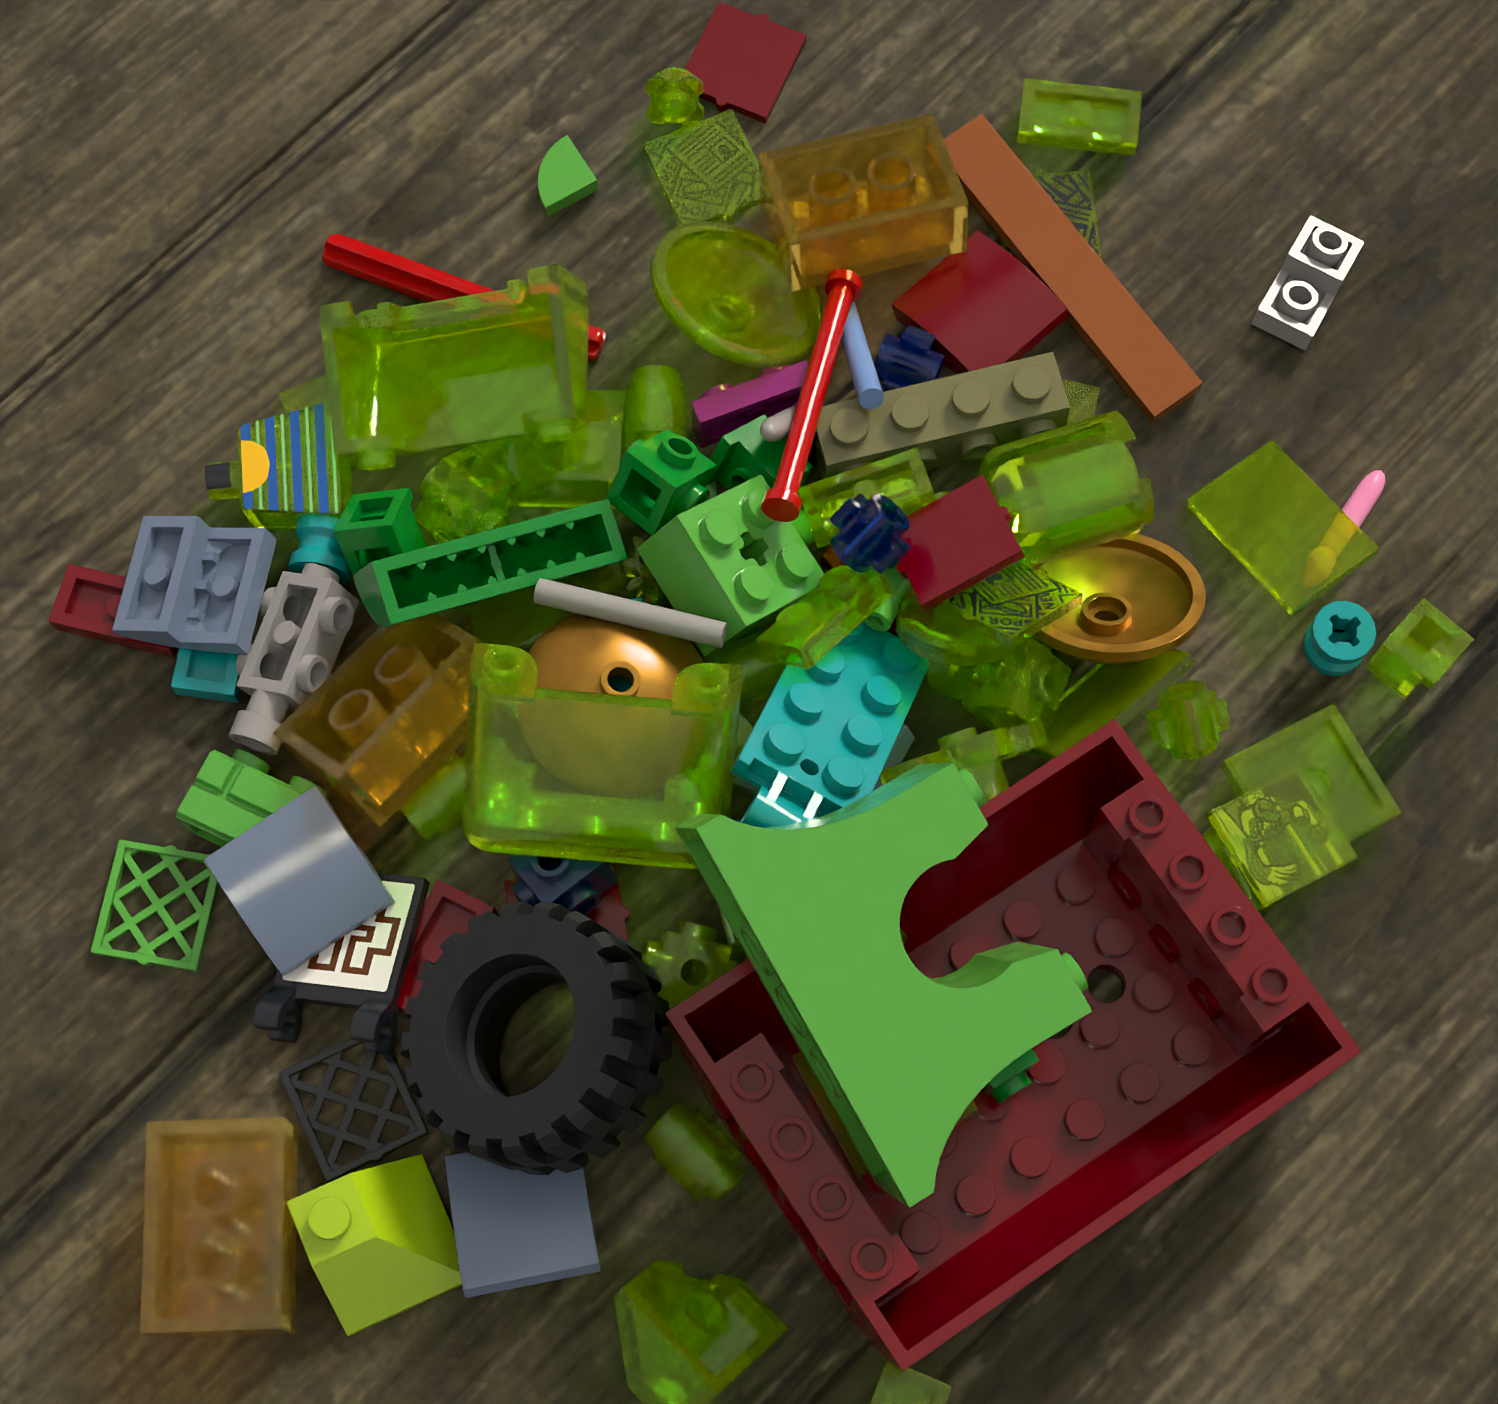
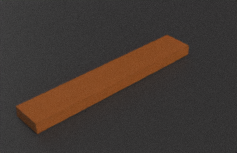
[933,114,1203,424]

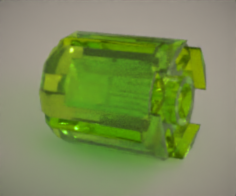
[977,410,1154,566]

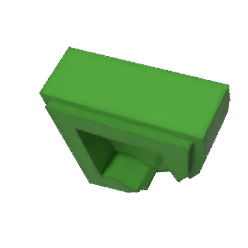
[538,135,598,217]

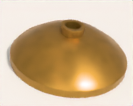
[1013,529,1206,664]
[517,613,712,794]

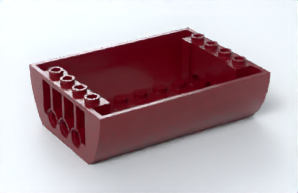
[665,718,1362,1372]

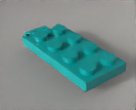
[730,595,933,828]

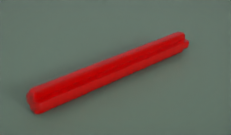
[322,234,606,362]

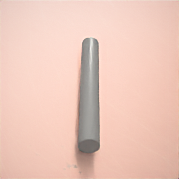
[534,578,728,648]

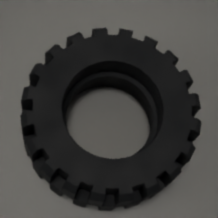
[401,901,673,1176]

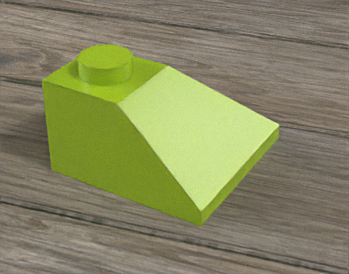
[286,1154,462,1336]

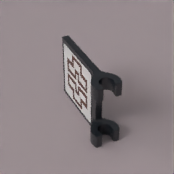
[253,873,430,1055]

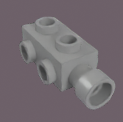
[228,563,359,755]

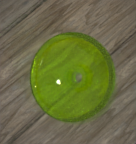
[650,221,823,367]

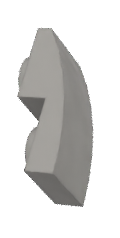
[1251,215,1364,351]

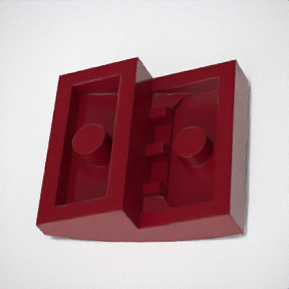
[892,230,1069,374]

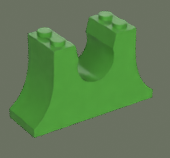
[674,762,1092,1208]

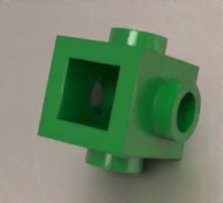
[605,429,716,535]

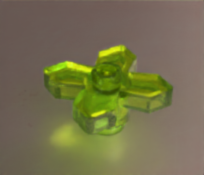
[880,720,1049,802]

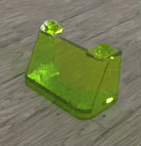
[318,264,590,470]
[463,642,743,869]

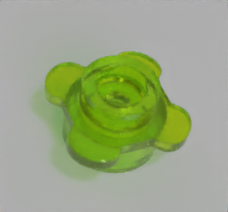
[645,68,704,124]

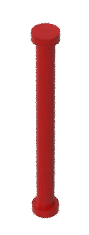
[761,269,863,522]

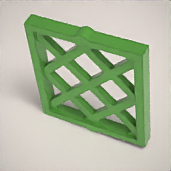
[91,839,220,973]

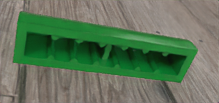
[353,499,628,628]

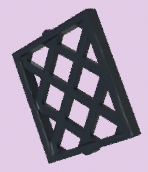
[278,1038,429,1183]

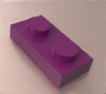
[691,360,808,448]

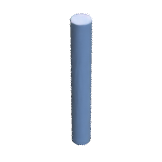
[841,302,884,409]

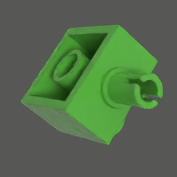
[637,474,833,657]

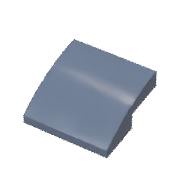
[112,516,277,654]
[204,785,395,976]
[445,1152,601,1298]

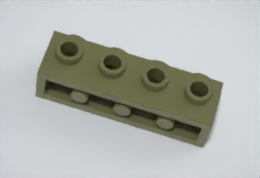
[813,352,1070,493]

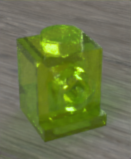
[1365,598,1474,699]

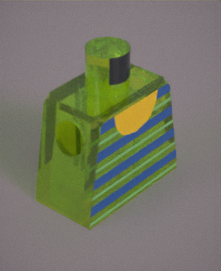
[205,401,352,531]

